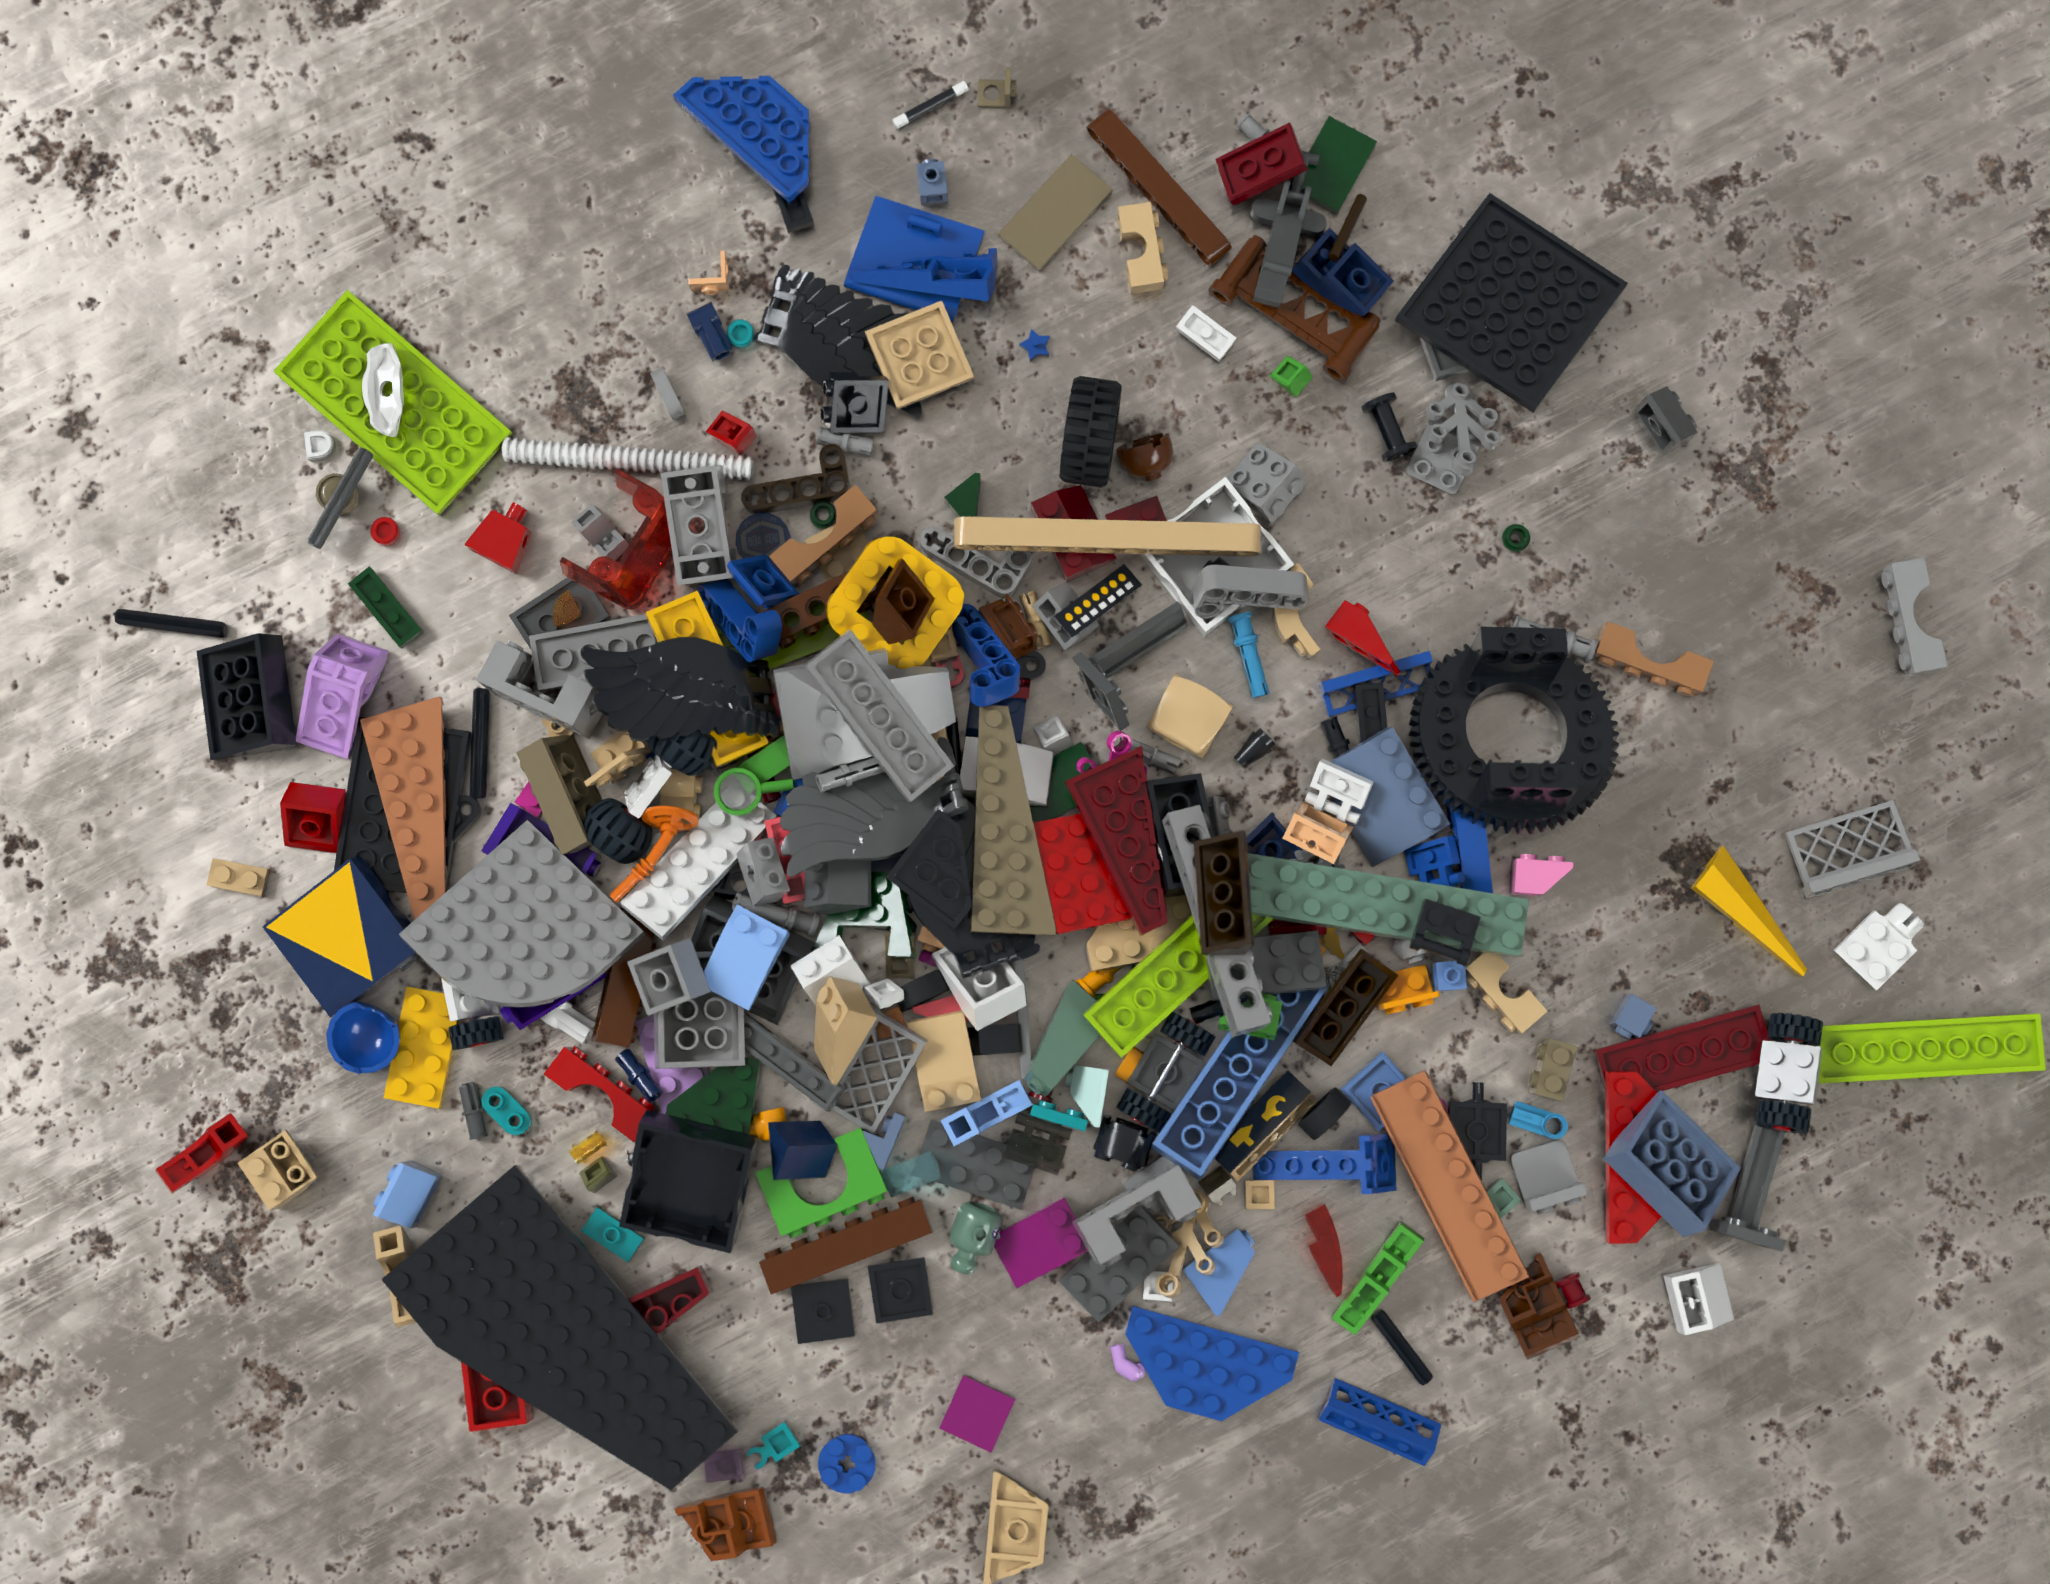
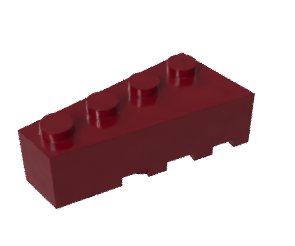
[629,1265,713,1334]

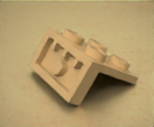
[584,732,652,787]

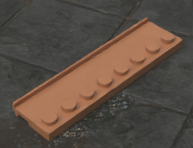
[1370,1069,1529,1303]

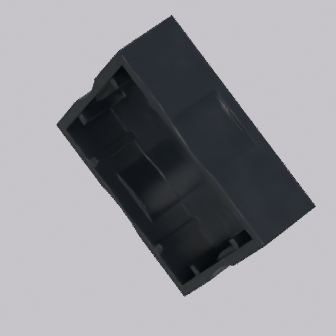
[619,1110,758,1253]

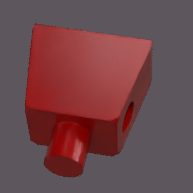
[465,502,531,574]

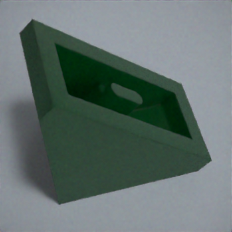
[944,473,981,517]

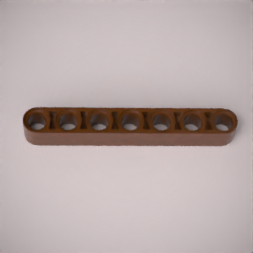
[1086,109,1232,267]

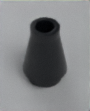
[1234,728,1275,769]

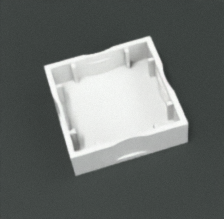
[1139,477,1295,637]

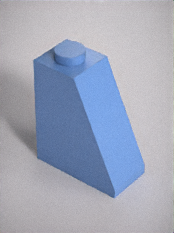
[1182,1227,1255,1317]

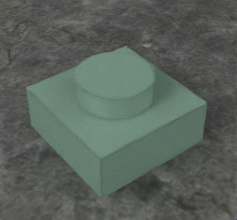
[1487,1178,1521,1218]

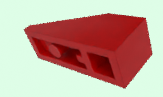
[1325,600,1401,677]

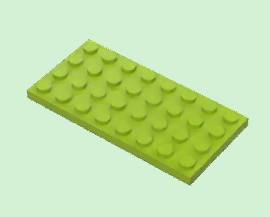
[273,290,513,516]

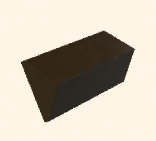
[1194,830,1254,955]
[1293,949,1399,1067]

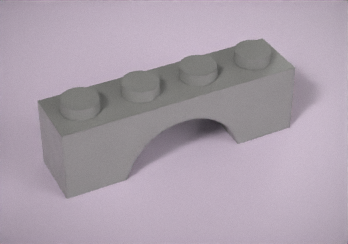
[1881,558,1948,677]

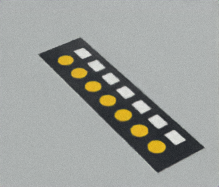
[1054,564,1142,638]

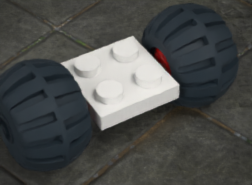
[583,731,717,864]

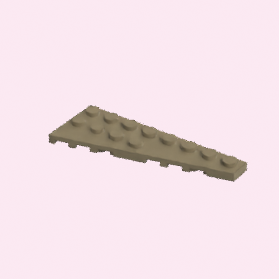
[971,705,1056,936]

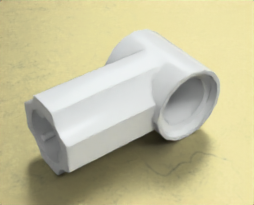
[540,1001,595,1044]

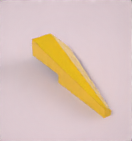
[1691,846,1807,977]

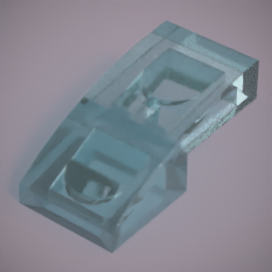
[881,1151,942,1198]

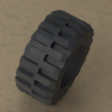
[1059,376,1122,488]

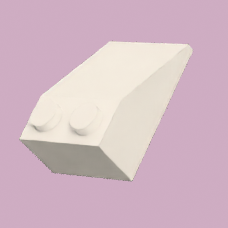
[932,944,1027,1031]

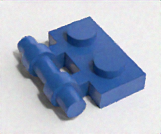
[1404,836,1465,887]

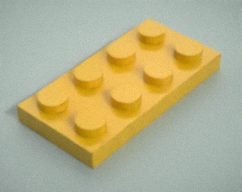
[383,987,459,1109]

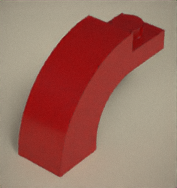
[155,1113,248,1194]

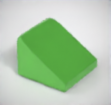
[1270,355,1312,397]

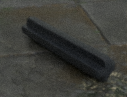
[1371,1310,1433,1386]

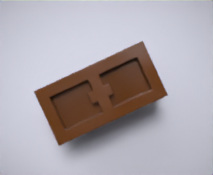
[979,594,1038,660]

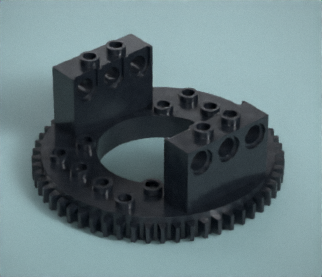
[1408,627,1619,834]

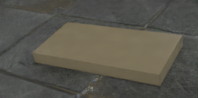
[998,154,1112,272]

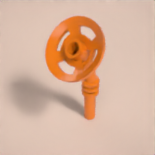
[609,806,699,903]

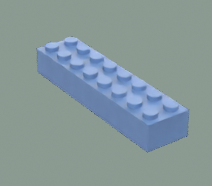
[1152,987,1328,1181]

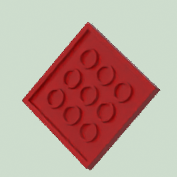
[1033,814,1168,935]

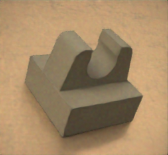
[1198,1166,1237,1206]

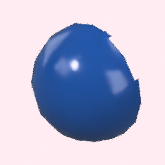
[326,1002,401,1074]

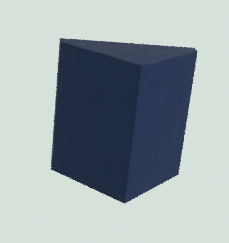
[768,1121,837,1180]

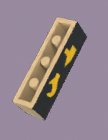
[1215,1071,1318,1182]

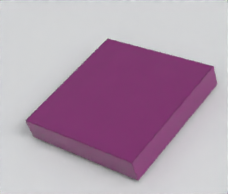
[939,1374,1015,1453]

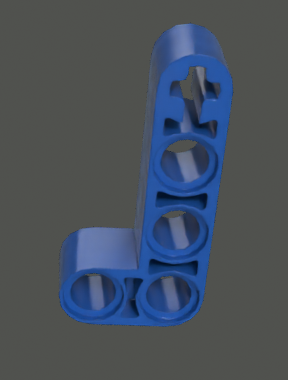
[697,579,782,662]
[952,604,1020,707]
[1447,804,1493,893]

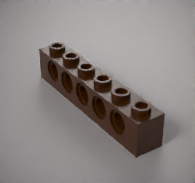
[757,543,914,649]

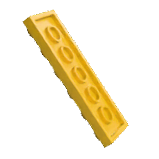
[645,591,769,767]

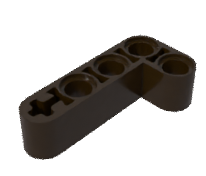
[741,444,850,514]

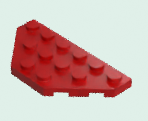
[1605,1071,1662,1244]

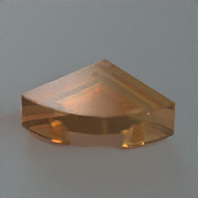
[553,589,582,628]

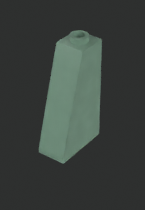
[1024,980,1100,1097]

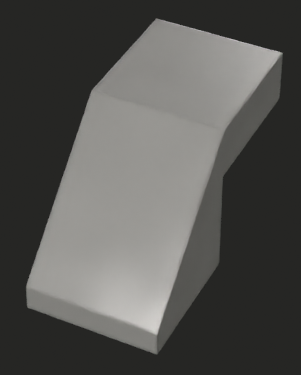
[571,504,631,565]

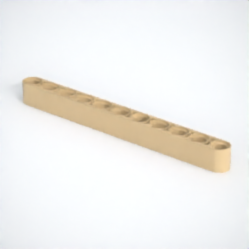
[954,517,1261,556]

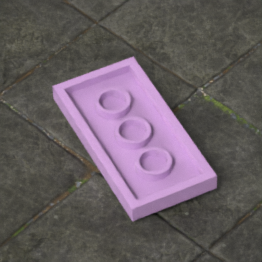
[635,1015,710,1114]

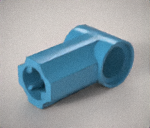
[1508,1101,1568,1139]

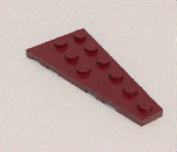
[1065,746,1168,936]

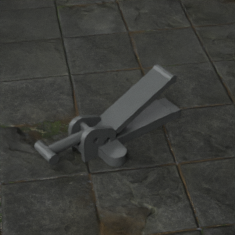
[1250,150,1327,308]

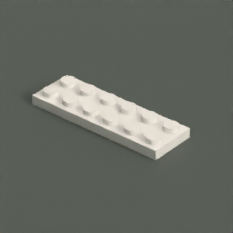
[620,782,777,941]

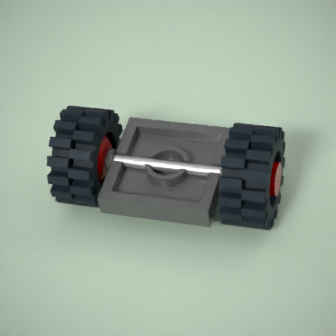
[1116,1012,1216,1133]

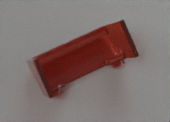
[559,468,672,610]

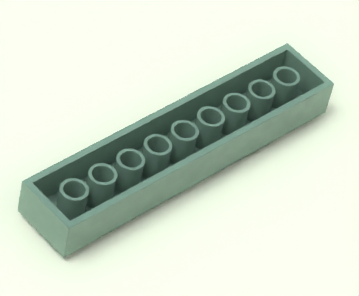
[1247,853,1529,958]

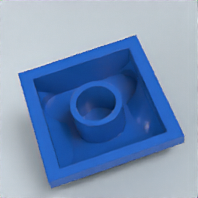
[727,554,800,609]

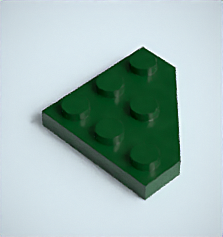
[666,1057,761,1134]

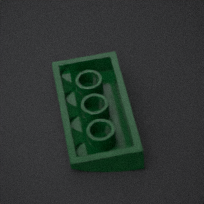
[1030,742,1092,823]

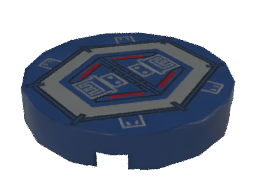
[735,512,791,561]

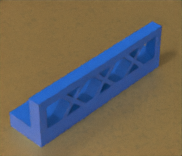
[1319,651,1433,717]
[1318,1378,1441,1466]

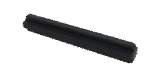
[115,609,226,637]
[470,688,490,799]

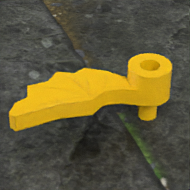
[1323,928,1345,959]

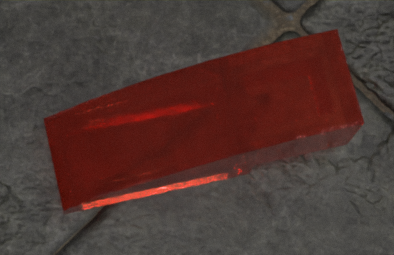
[1302,1203,1343,1297]

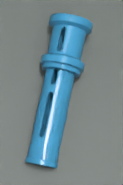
[1227,612,1270,698]

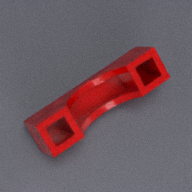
[544,1045,656,1142]

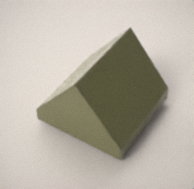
[580,1156,617,1193]

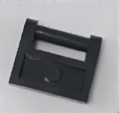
[1410,899,1481,966]

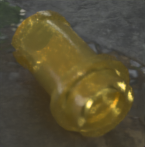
[569,1130,607,1164]

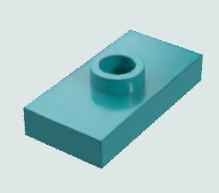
[581,1207,645,1263]

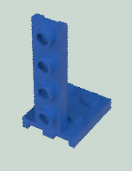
[1253,1133,1397,1194]

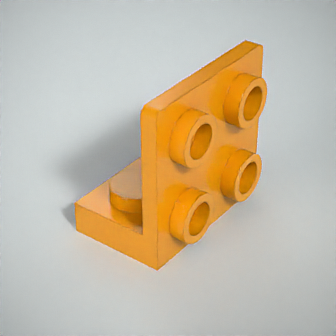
[1376,964,1440,1014]

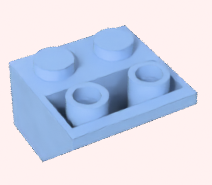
[373,1161,443,1229]

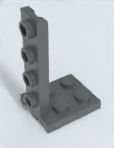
[1072,601,1188,731]
[1709,1121,1786,1251]

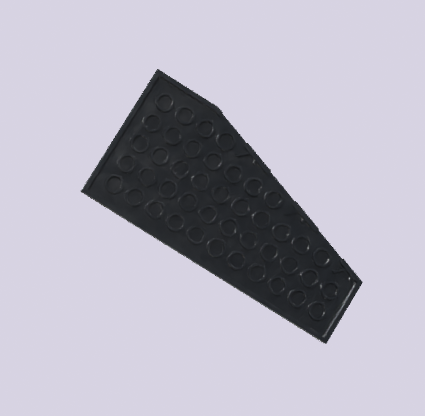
[381,1165,739,1491]

